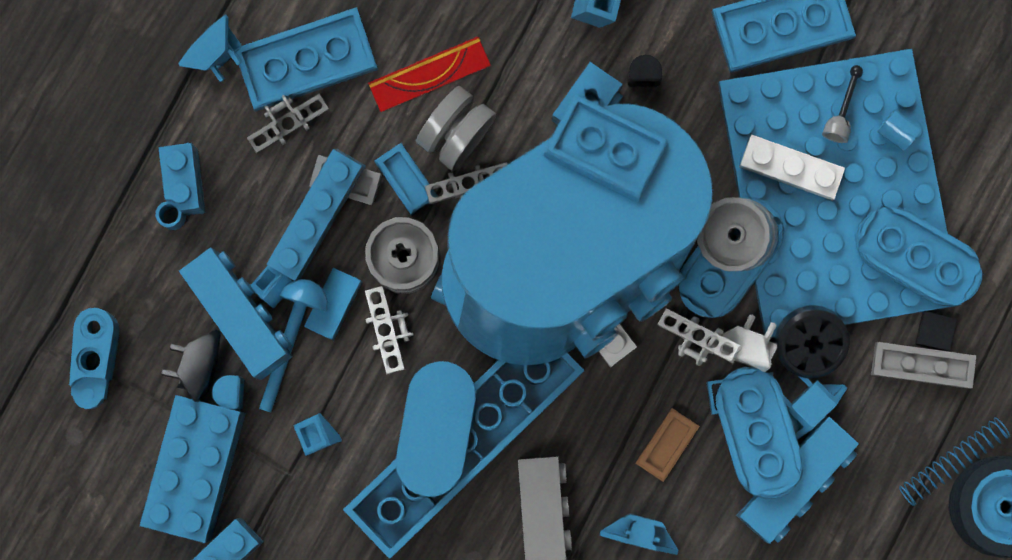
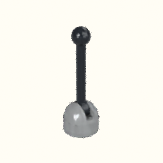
[822,65,863,143]

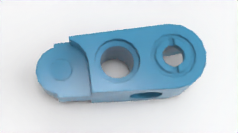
[69,308,120,409]

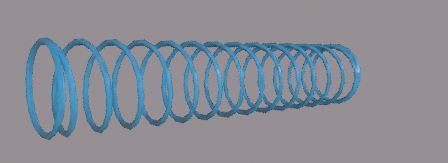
[899,417,1010,506]

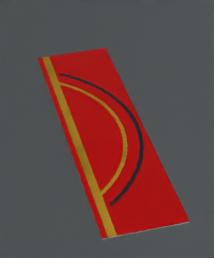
[368,37,491,112]

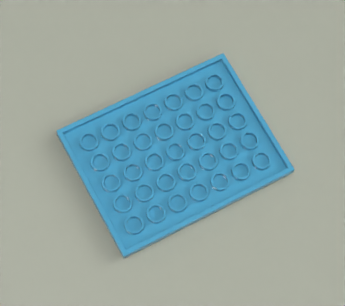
[718,49,961,338]

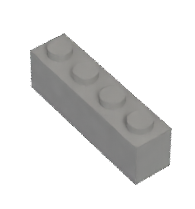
[518,457,572,560]

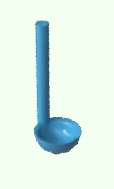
[259,279,328,413]

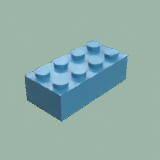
[140,395,246,543]

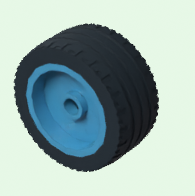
[948,456,1012,558]

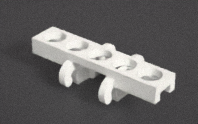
[365,286,414,374]
[658,308,742,366]

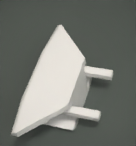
[721,314,777,372]

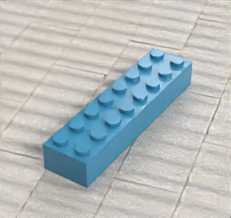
[343,353,585,559]

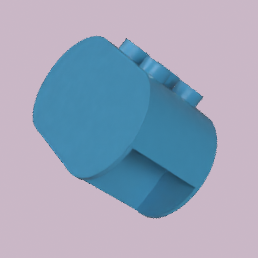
[442,104,712,365]

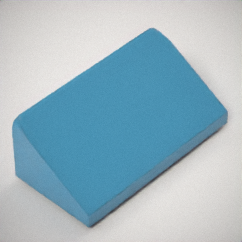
[304,268,363,341]

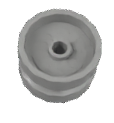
[416,85,496,172]
[697,198,778,271]
[365,217,440,293]

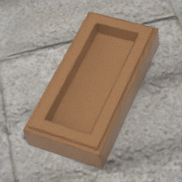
[635,408,700,482]

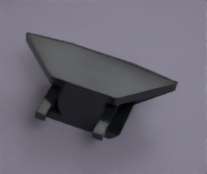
[161,330,221,402]

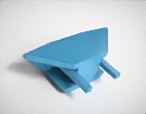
[178,14,242,82]
[783,376,847,439]
[600,513,678,555]

